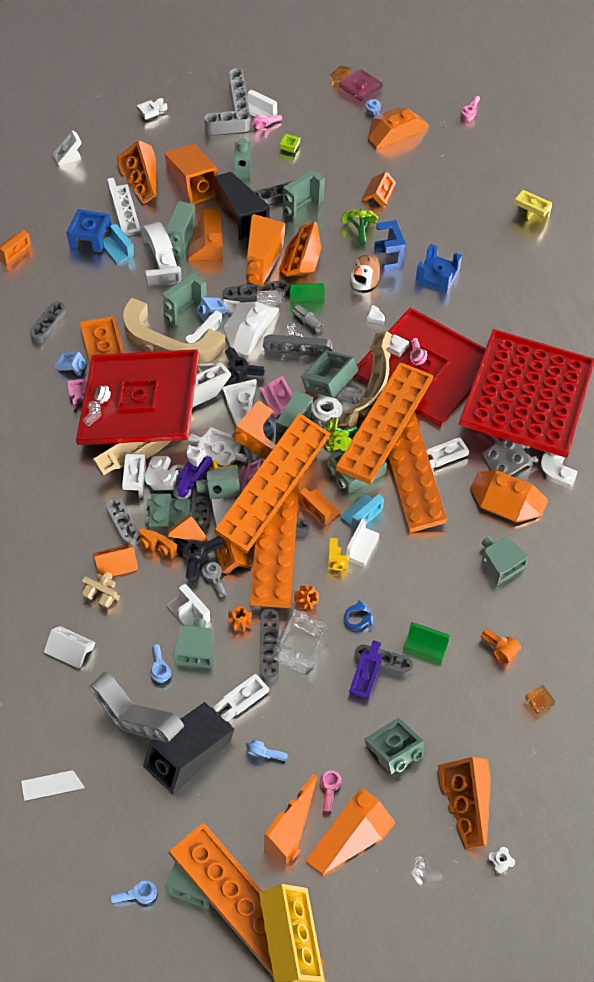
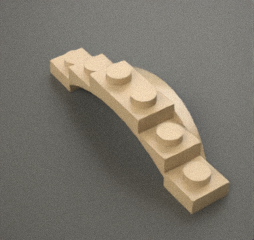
[337,331,392,430]
[92,414,195,476]

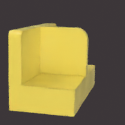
[514,190,552,220]

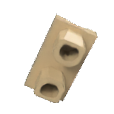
[81,572,120,608]

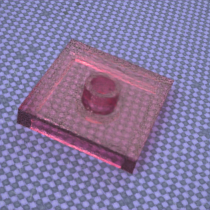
[339,68,383,102]

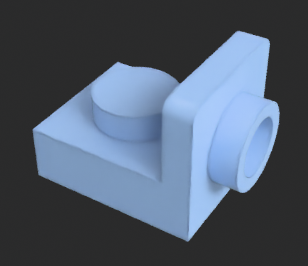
[197,297,227,322]
[55,351,87,376]

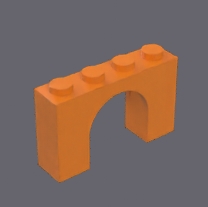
[231,400,276,460]

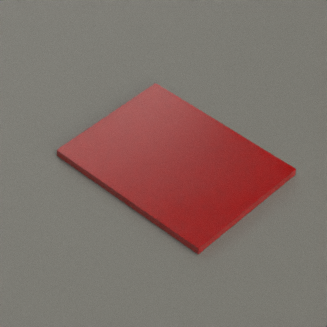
[458,329,594,458]

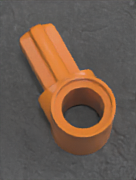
[480,629,521,664]

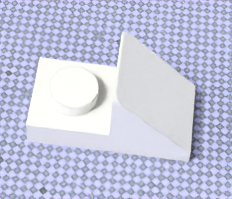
[53,131,82,165]

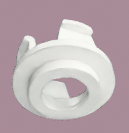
[312,397,342,428]

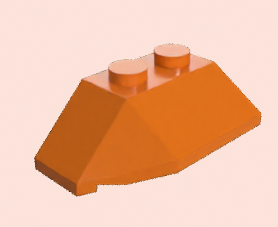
[368,107,429,150]
[279,222,322,276]
[470,470,548,523]

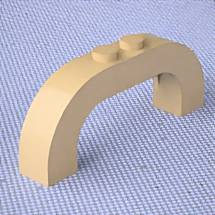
[123,298,225,364]

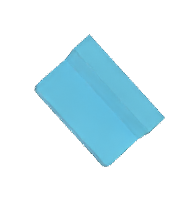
[103,224,134,264]
[341,494,384,531]

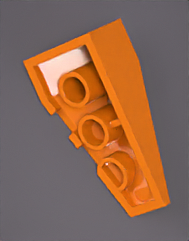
[116,140,156,204]
[188,209,223,261]
[438,757,491,849]
[264,774,318,865]
[306,787,395,876]

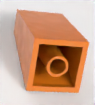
[164,143,218,204]
[246,214,285,286]

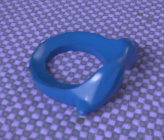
[344,600,373,630]

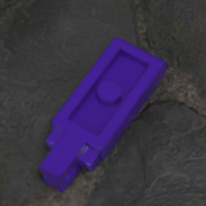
[176,456,212,498]
[349,640,383,700]

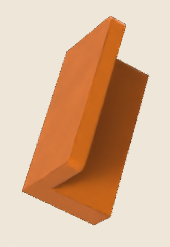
[362,171,396,206]
[0,230,31,264]
[299,488,341,527]
[215,535,251,574]
[93,544,138,576]

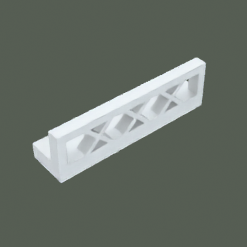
[107,178,141,236]

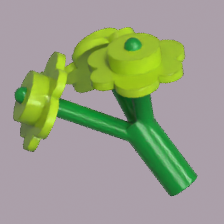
[341,208,378,243]
[323,417,358,454]

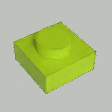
[279,134,300,153]

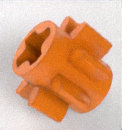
[294,585,319,610]
[228,606,252,631]

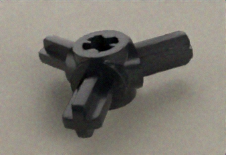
[223,347,266,387]
[173,536,224,581]

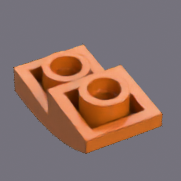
[138,528,177,560]

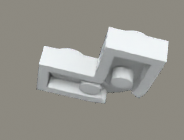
[540,452,578,489]
[144,456,180,490]

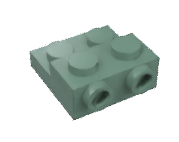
[145,494,190,535]
[364,717,426,774]

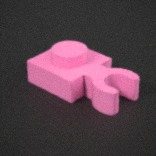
[67,379,86,409]

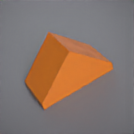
[166,514,208,542]

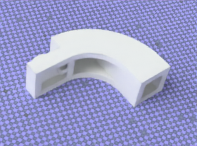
[140,222,177,269]

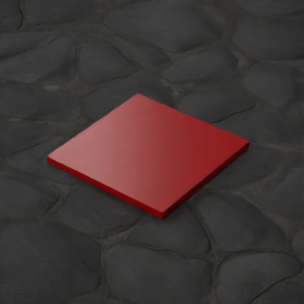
[353,307,486,427]
[76,349,200,445]

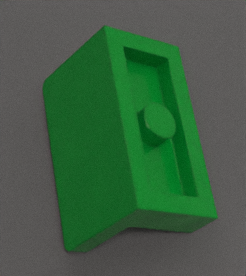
[289,283,325,301]
[403,622,450,663]

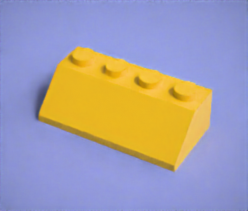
[259,884,325,982]

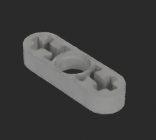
[106,498,139,546]

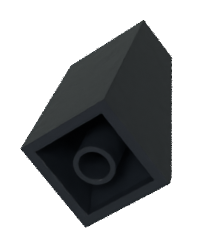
[215,172,270,240]
[143,702,234,794]

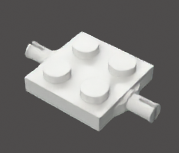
[189,427,249,467]

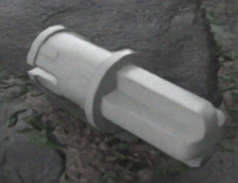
[292,305,324,332]

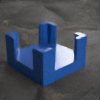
[66,209,112,252]
[374,220,406,271]
[416,244,462,292]

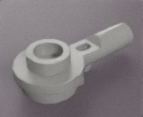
[202,562,227,597]

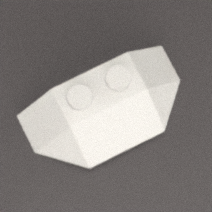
[224,302,279,358]
[192,362,231,407]

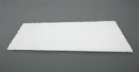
[21,770,85,801]

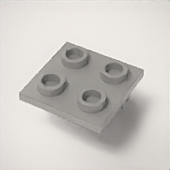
[483,439,538,476]

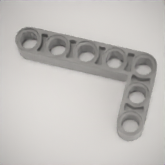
[204,68,251,135]
[89,671,184,743]

